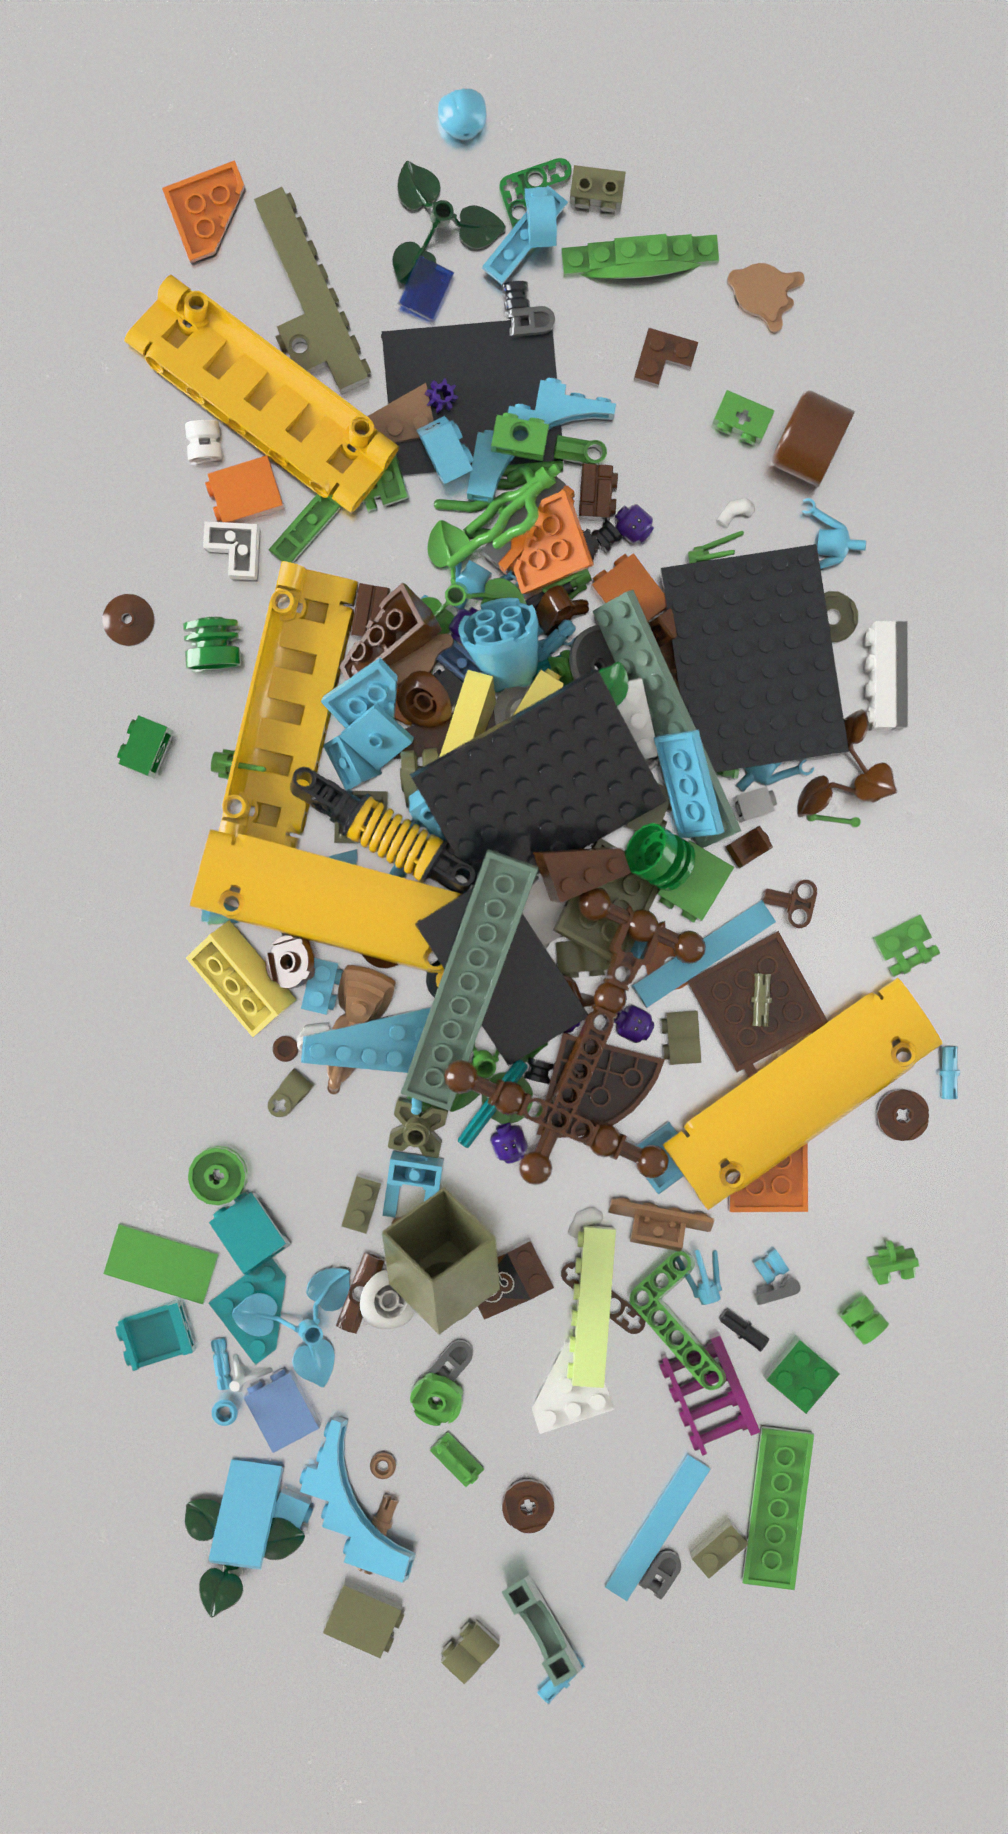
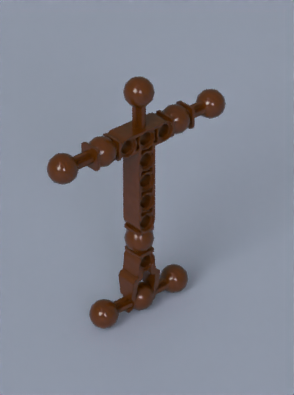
[444,888,706,1185]

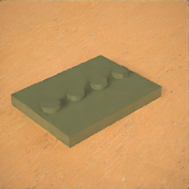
[553,839,659,967]

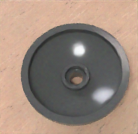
[569,625,615,680]

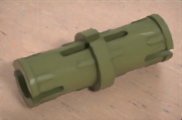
[751,973,772,1027]

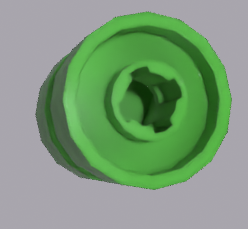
[840,1295,889,1345]

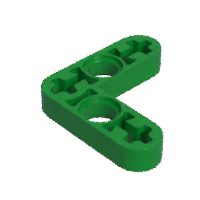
[499,158,572,250]

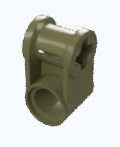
[267,1068,314,1117]

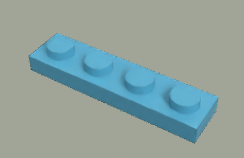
[482,185,568,285]

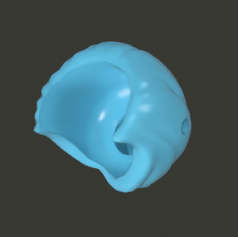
[438,88,487,140]

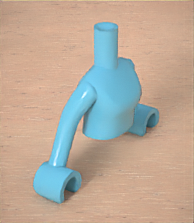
[802,498,866,569]
[454,560,517,609]
[736,760,814,792]

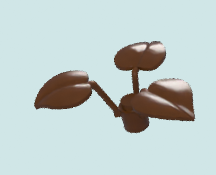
[797,709,897,817]

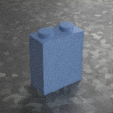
[243,1369,321,1453]

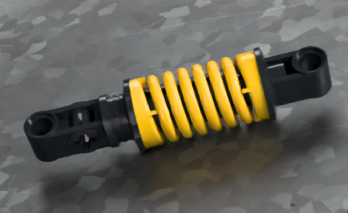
[290,767,475,894]

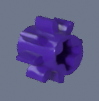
[424,378,458,413]

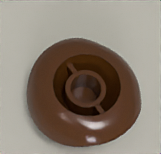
[397,671,452,728]

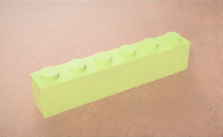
[567,1225,616,1388]

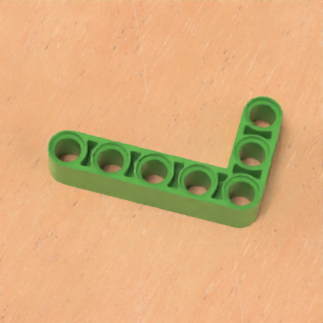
[629,1251,726,1390]

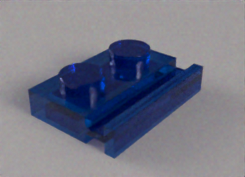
[397,255,454,321]

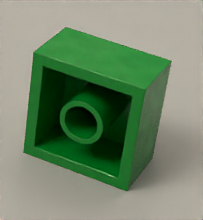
[117,715,173,778]
[763,1336,840,1414]

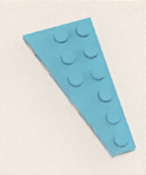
[301,1007,431,1073]

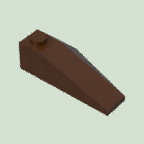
[339,583,442,680]

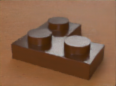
[634,328,698,387]

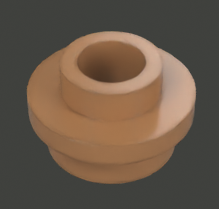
[370,1452,396,1479]

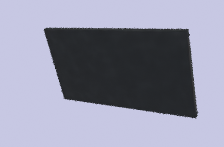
[415,887,588,1066]

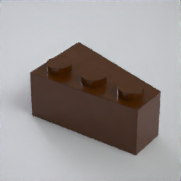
[533,847,631,903]

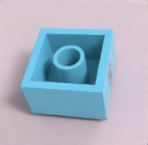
[416,416,474,484]

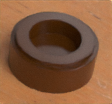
[272,1036,299,1062]

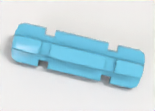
[538,620,576,661]
[211,1338,232,1390]

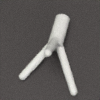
[230,1354,272,1392]

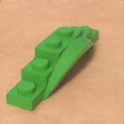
[561,234,719,279]

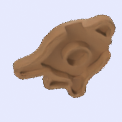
[727,263,805,333]
[389,634,454,689]

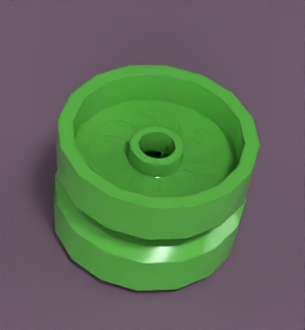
[188,1145,249,1206]

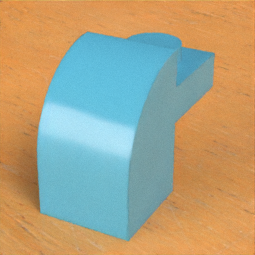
[525,187,557,248]

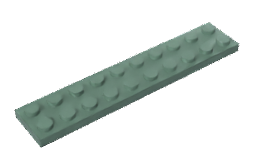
[593,590,741,848]
[400,849,538,1111]

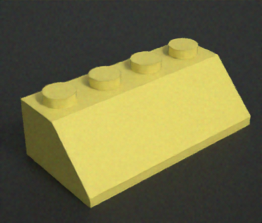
[186,920,296,1037]

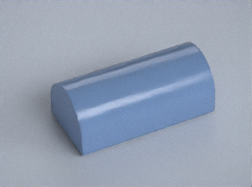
[437,640,482,683]

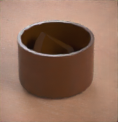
[772,390,855,487]

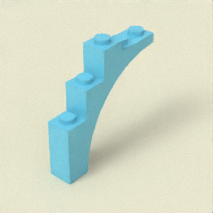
[467,378,616,503]
[299,1417,416,1583]

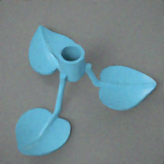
[232,1268,350,1387]

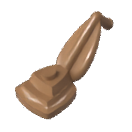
[327,965,396,1095]

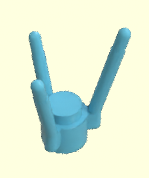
[676,1249,722,1305]

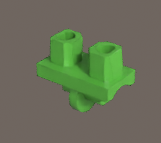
[867,1240,919,1285]

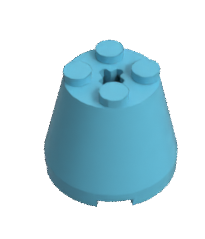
[459,598,538,691]

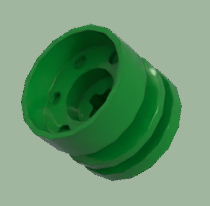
[183,617,241,670]
[625,823,696,891]

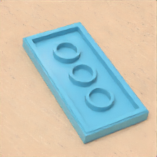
[654,730,724,838]
[208,1459,283,1570]

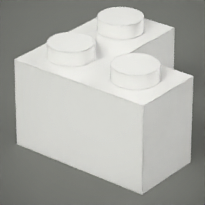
[203,522,260,580]

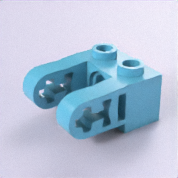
[382,1151,444,1218]

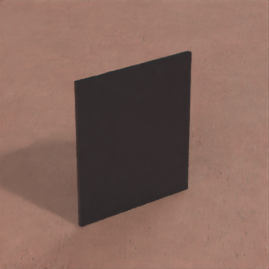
[381,318,564,476]

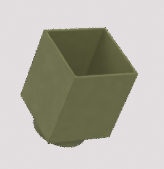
[382,1188,500,1335]

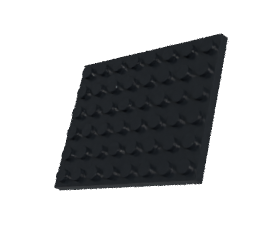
[660,544,849,773]
[410,669,667,886]

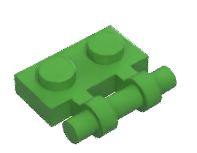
[363,455,409,512]
[873,914,940,977]

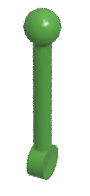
[807,814,861,828]

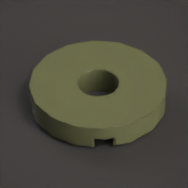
[824,591,858,643]

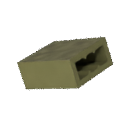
[323,1579,405,1658]

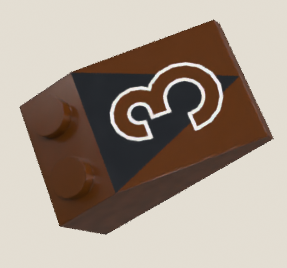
[477,1238,554,1320]

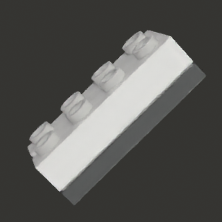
[864,621,908,731]

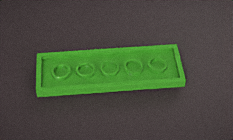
[742,1426,814,1590]

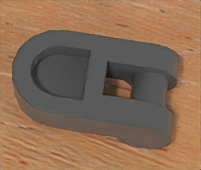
[507,306,555,338]
[754,1278,801,1305]
[428,1340,473,1382]
[639,1551,681,1600]

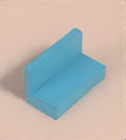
[323,735,382,791]

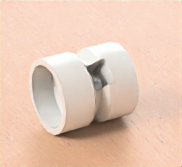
[185,420,222,463]

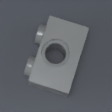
[733,786,777,823]

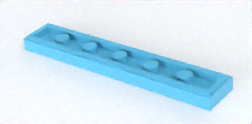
[632,900,776,1008]
[605,1454,711,1601]

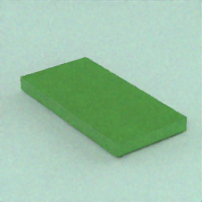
[103,1223,219,1304]

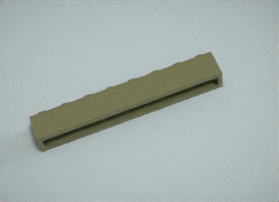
[254,187,371,395]

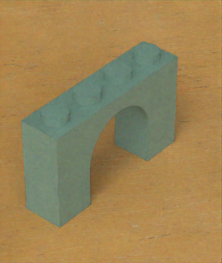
[501,1575,582,1687]

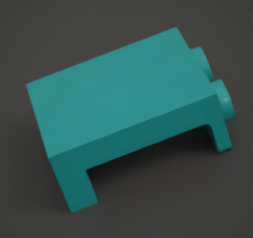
[209,1192,291,1275]
[115,1300,196,1371]

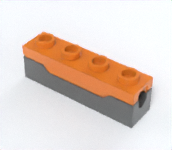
[482,476,575,575]

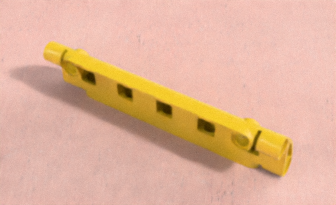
[124,275,399,513]
[219,561,359,849]
[189,829,461,974]
[662,978,943,1210]

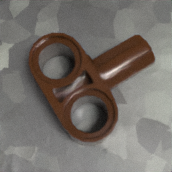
[535,585,589,637]
[763,880,817,928]

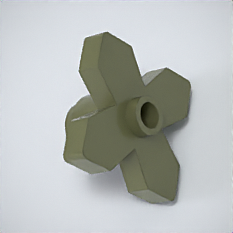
[388,1097,448,1158]

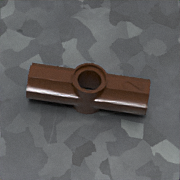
[336,1252,385,1334]

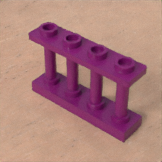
[659,1332,760,1456]

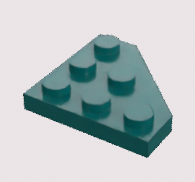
[208,1258,287,1365]

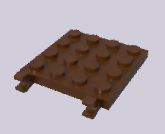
[687,931,828,1079]

